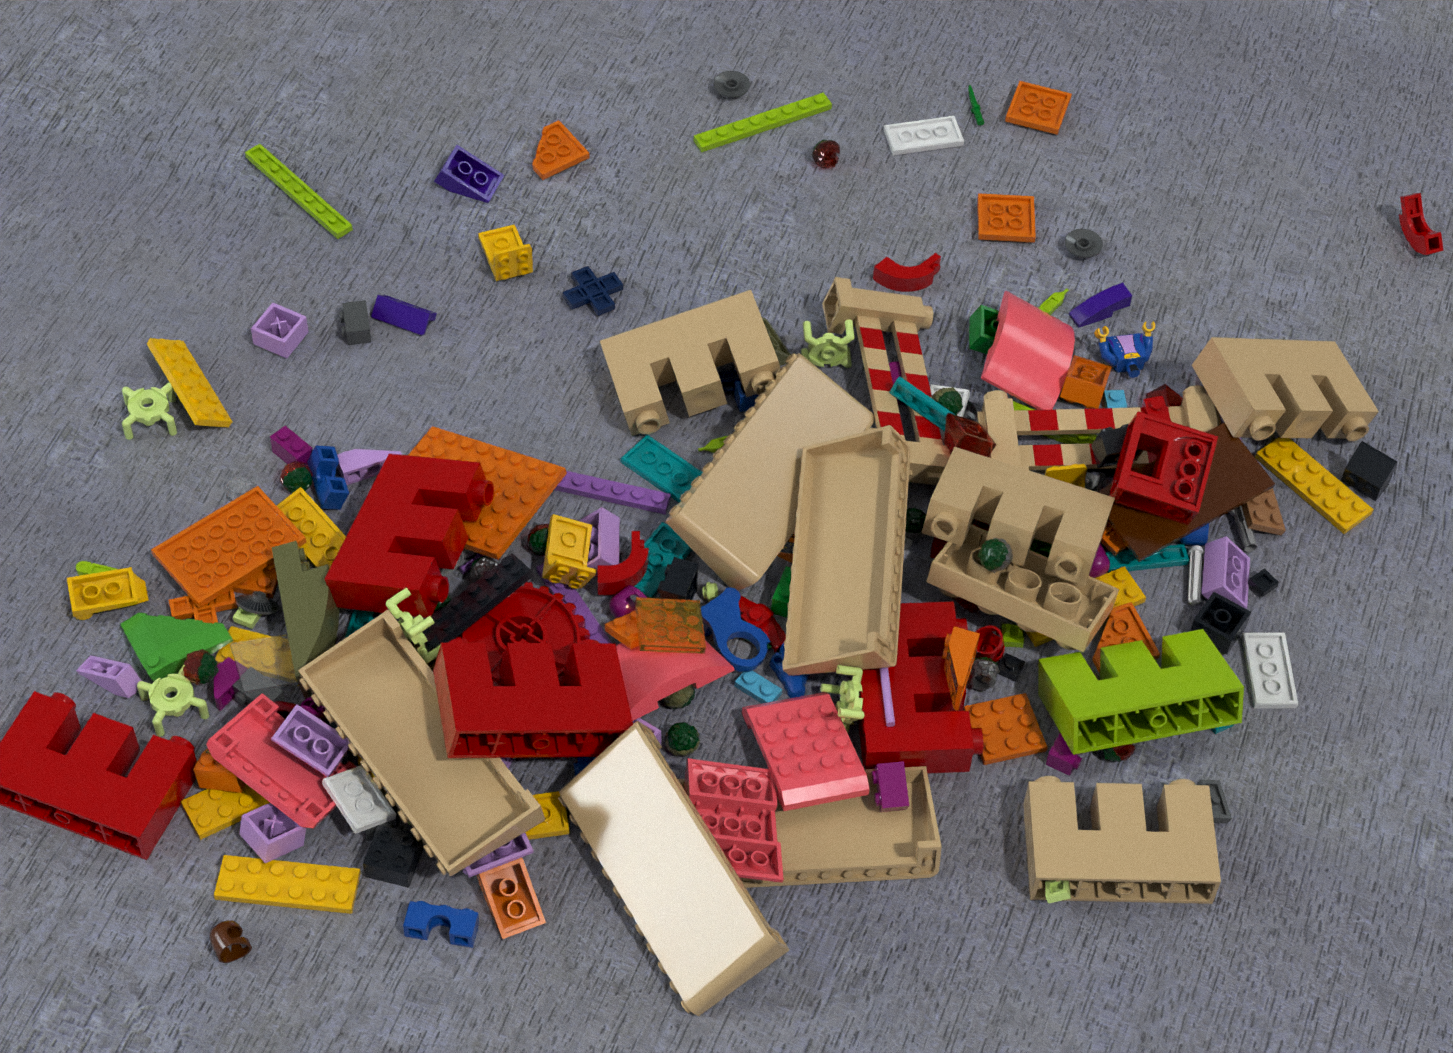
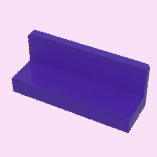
[371,295,437,335]

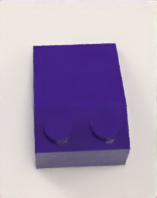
[434,145,504,203]

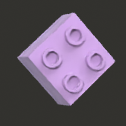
[251,303,309,358]
[239,803,306,863]

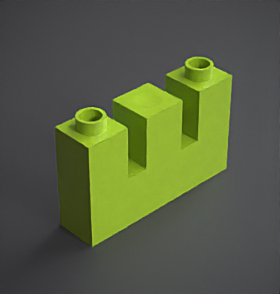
[1038,629,1244,755]

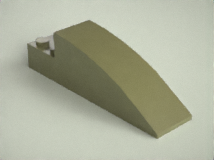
[272,541,339,699]

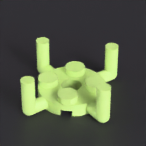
[801,319,855,368]
[122,383,177,440]
[386,588,441,663]
[137,664,209,737]
[820,665,865,733]

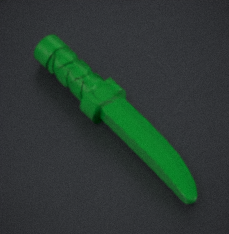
[968,85,984,126]

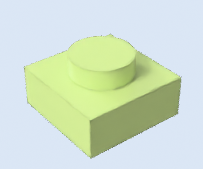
[233,607,262,629]
[1045,880,1071,904]

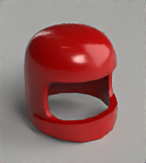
[975,625,1005,662]

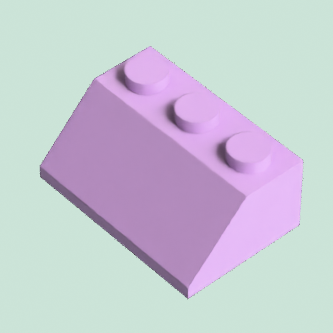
[579,507,620,577]
[1201,536,1250,609]
[271,704,350,777]
[462,833,534,877]

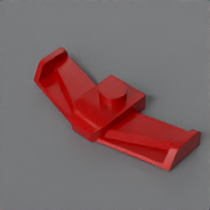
[739,596,786,653]

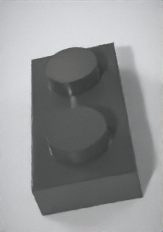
[1197,779,1232,823]

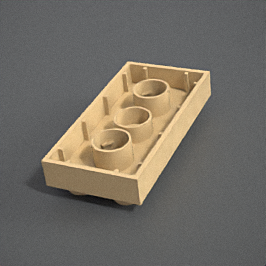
[926,524,1119,653]

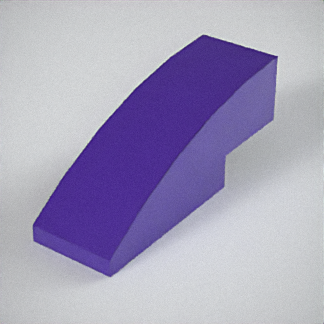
[1069,282,1132,328]

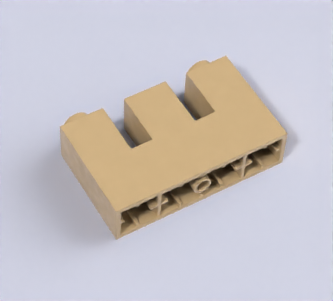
[600,290,780,436]
[1192,337,1379,441]
[922,447,1115,586]
[1023,776,1221,904]

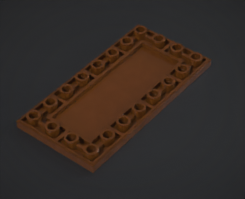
[1097,422,1275,562]

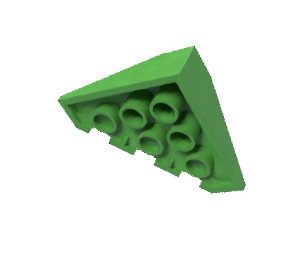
[120,612,234,682]

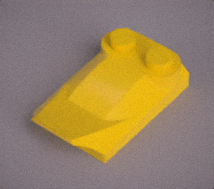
[67,567,149,620]

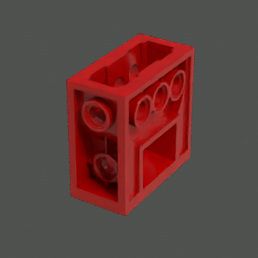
[1109,411,1218,525]

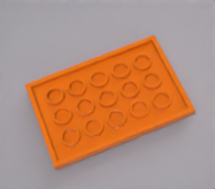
[151,486,307,608]

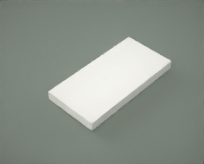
[884,116,964,155]
[1241,633,1298,709]

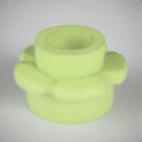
[702,582,718,602]

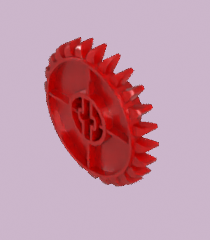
[455,582,590,686]

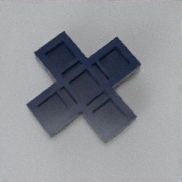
[563,266,623,316]

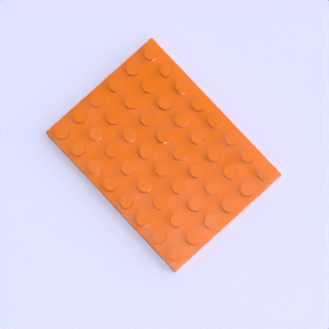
[408,426,567,560]

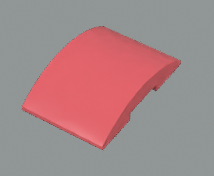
[981,291,1075,410]
[616,626,734,721]
[684,758,784,883]

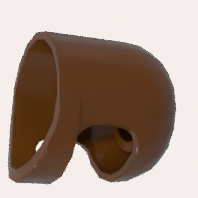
[209,920,252,963]

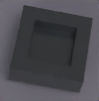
[1248,569,1279,597]
[998,653,1025,682]

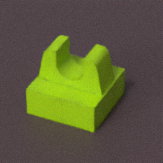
[1001,624,1024,648]

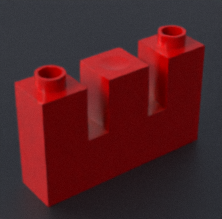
[324,454,494,618]
[858,601,984,773]
[433,639,633,758]
[0,691,197,860]

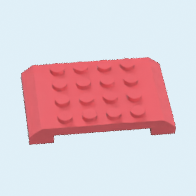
[742,692,869,811]
[206,693,356,829]

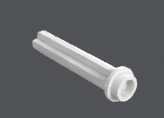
[1188,545,1205,606]

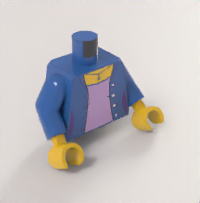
[1094,321,1155,378]

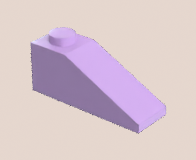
[337,449,402,485]
[76,655,142,698]

